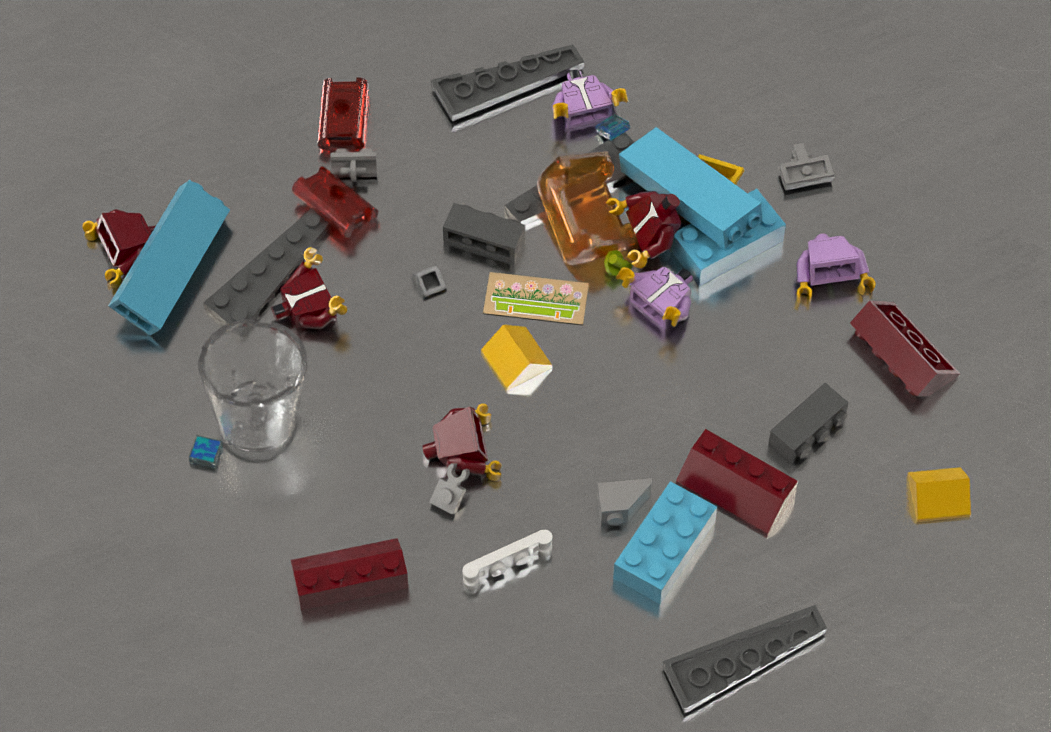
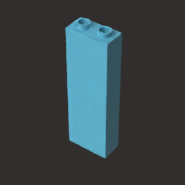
[619,127,762,249]
[108,180,230,335]

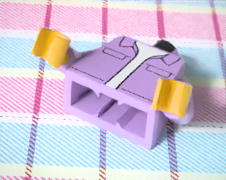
[552,70,629,129]
[796,234,876,303]
[616,267,693,330]

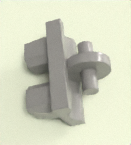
[331,148,377,182]

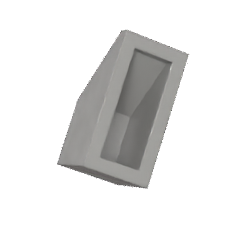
[597,478,652,525]

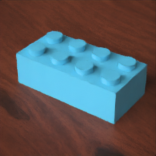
[671,189,786,287]
[613,481,717,605]

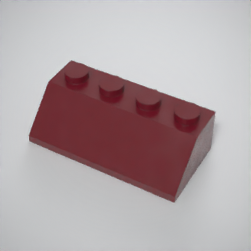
[850,300,960,396]
[676,429,798,536]
[291,538,409,610]

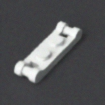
[462,530,553,590]

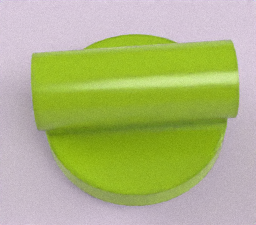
[604,250,633,276]

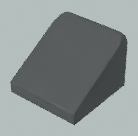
[411,264,447,298]

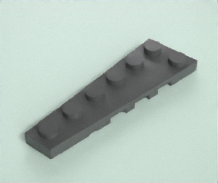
[504,132,635,225]
[662,605,827,713]

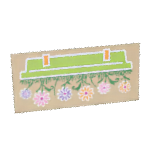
[483,272,589,325]

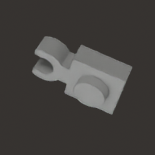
[429,463,470,514]

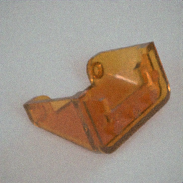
[537,151,639,266]

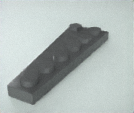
[431,45,585,121]
[203,208,331,337]

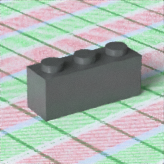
[443,203,525,263]
[768,383,849,463]

